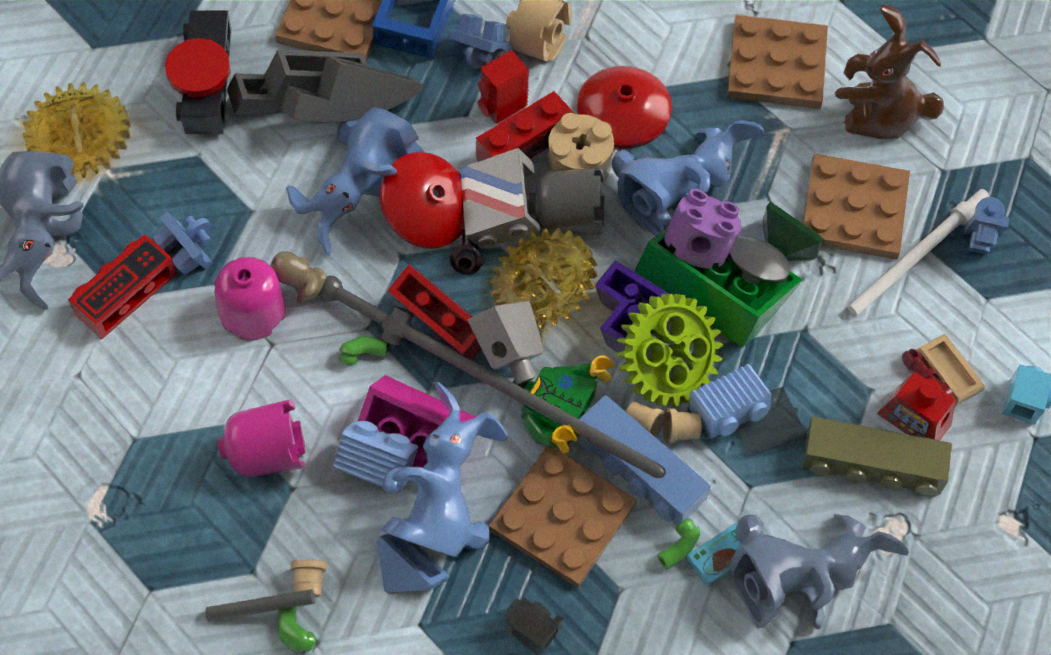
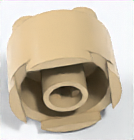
[506,0,572,61]
[547,113,614,183]

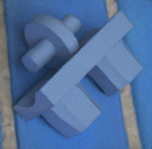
[448,14,512,69]
[964,197,1010,255]
[153,212,213,275]

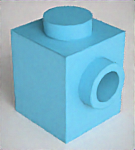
[1002,364,1051,424]

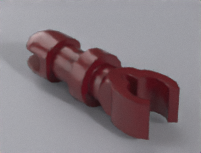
[902,349,954,397]

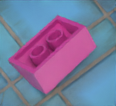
[358,375,476,468]

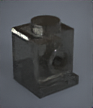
[504,598,564,655]

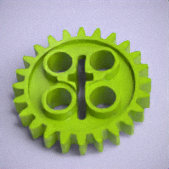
[617,294,723,406]

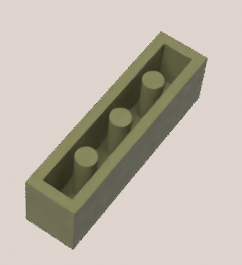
[801,416,952,496]

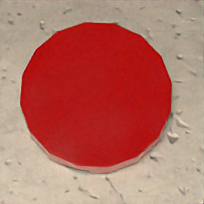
[165,38,231,98]

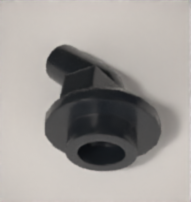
[450,229,483,275]

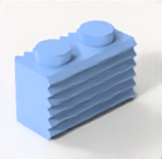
[689,364,772,439]
[333,421,418,493]

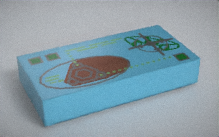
[686,522,741,587]

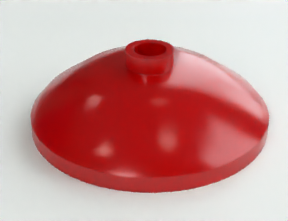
[577,66,672,148]
[379,152,465,249]

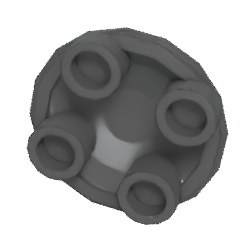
[727,236,790,284]

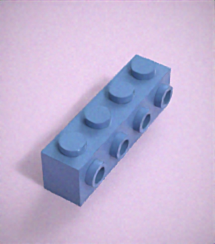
[575,394,711,525]

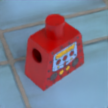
[877,372,956,440]

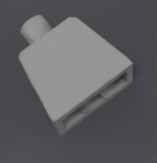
[468,301,544,385]

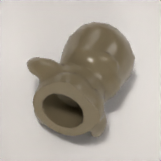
[270,251,326,303]

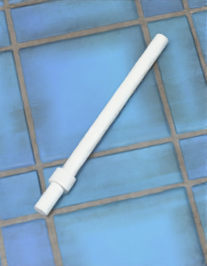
[847,189,990,317]

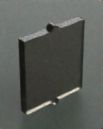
[736,387,806,457]

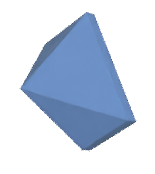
[377,533,450,592]

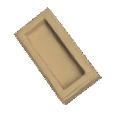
[917,334,986,407]

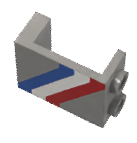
[460,148,540,250]

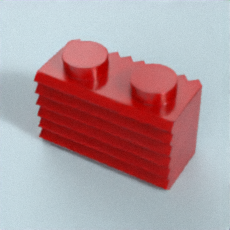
[477,50,529,124]

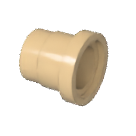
[626,401,665,437]
[663,408,702,443]
[290,560,327,597]

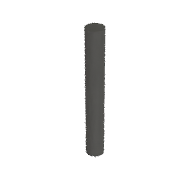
[205,589,315,621]

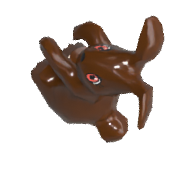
[835,4,944,139]

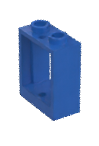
[372,0,455,59]

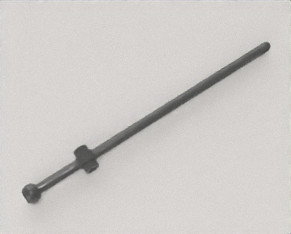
[318,275,666,479]

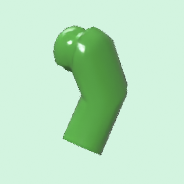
[339,336,389,365]
[657,518,700,569]
[278,607,316,652]

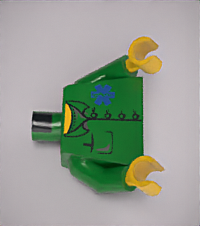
[513,355,615,454]

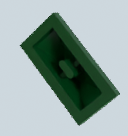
[762,201,824,261]

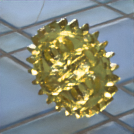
[22,82,131,178]
[490,228,598,329]

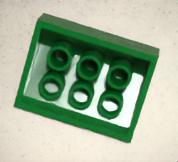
[634,228,803,348]

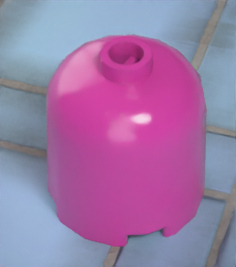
[214,257,286,340]
[218,399,306,477]

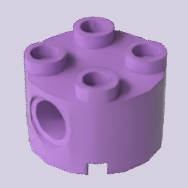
[664,189,742,268]

